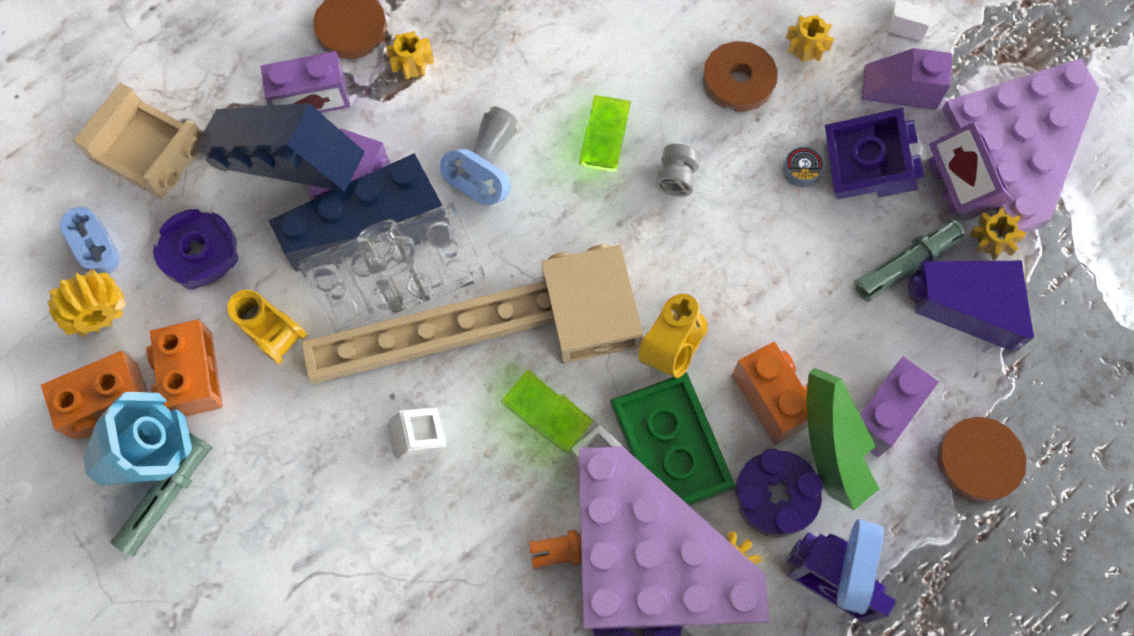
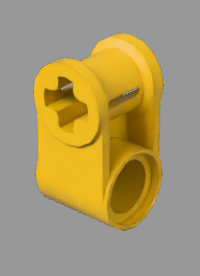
[227,289,308,365]
[638,294,708,378]

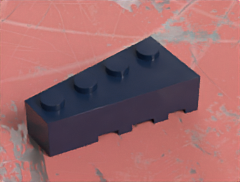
[195,103,365,192]
[268,153,454,271]

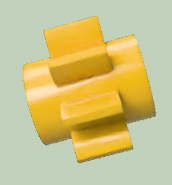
[786,15,834,62]
[386,30,434,80]
[970,208,1026,261]

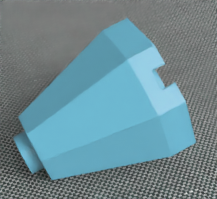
[83,392,192,486]

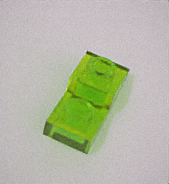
[579,95,631,172]
[500,369,594,453]

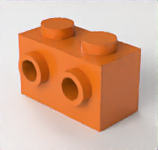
[146,319,223,416]
[732,341,808,445]
[41,350,148,439]

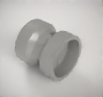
[655,144,701,197]

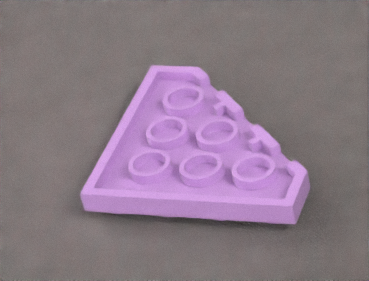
[942,58,1099,232]
[579,446,769,629]

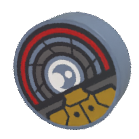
[783,147,824,187]

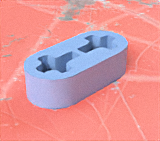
[440,149,511,205]
[60,207,120,274]
[837,519,883,614]

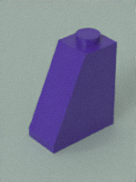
[908,260,1034,351]

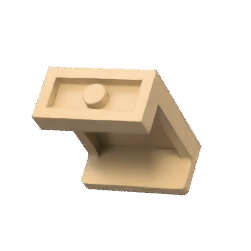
[73,82,202,200]
[541,244,643,364]

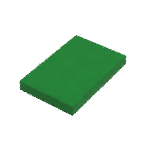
[610,372,736,506]

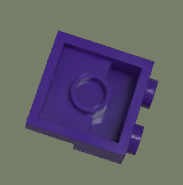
[825,107,924,200]
[787,532,897,624]

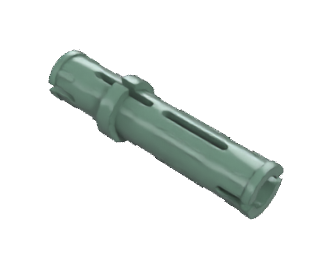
[854,219,966,302]
[110,433,213,557]

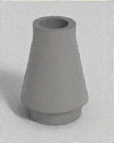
[473,106,518,164]

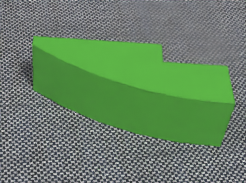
[807,368,879,510]

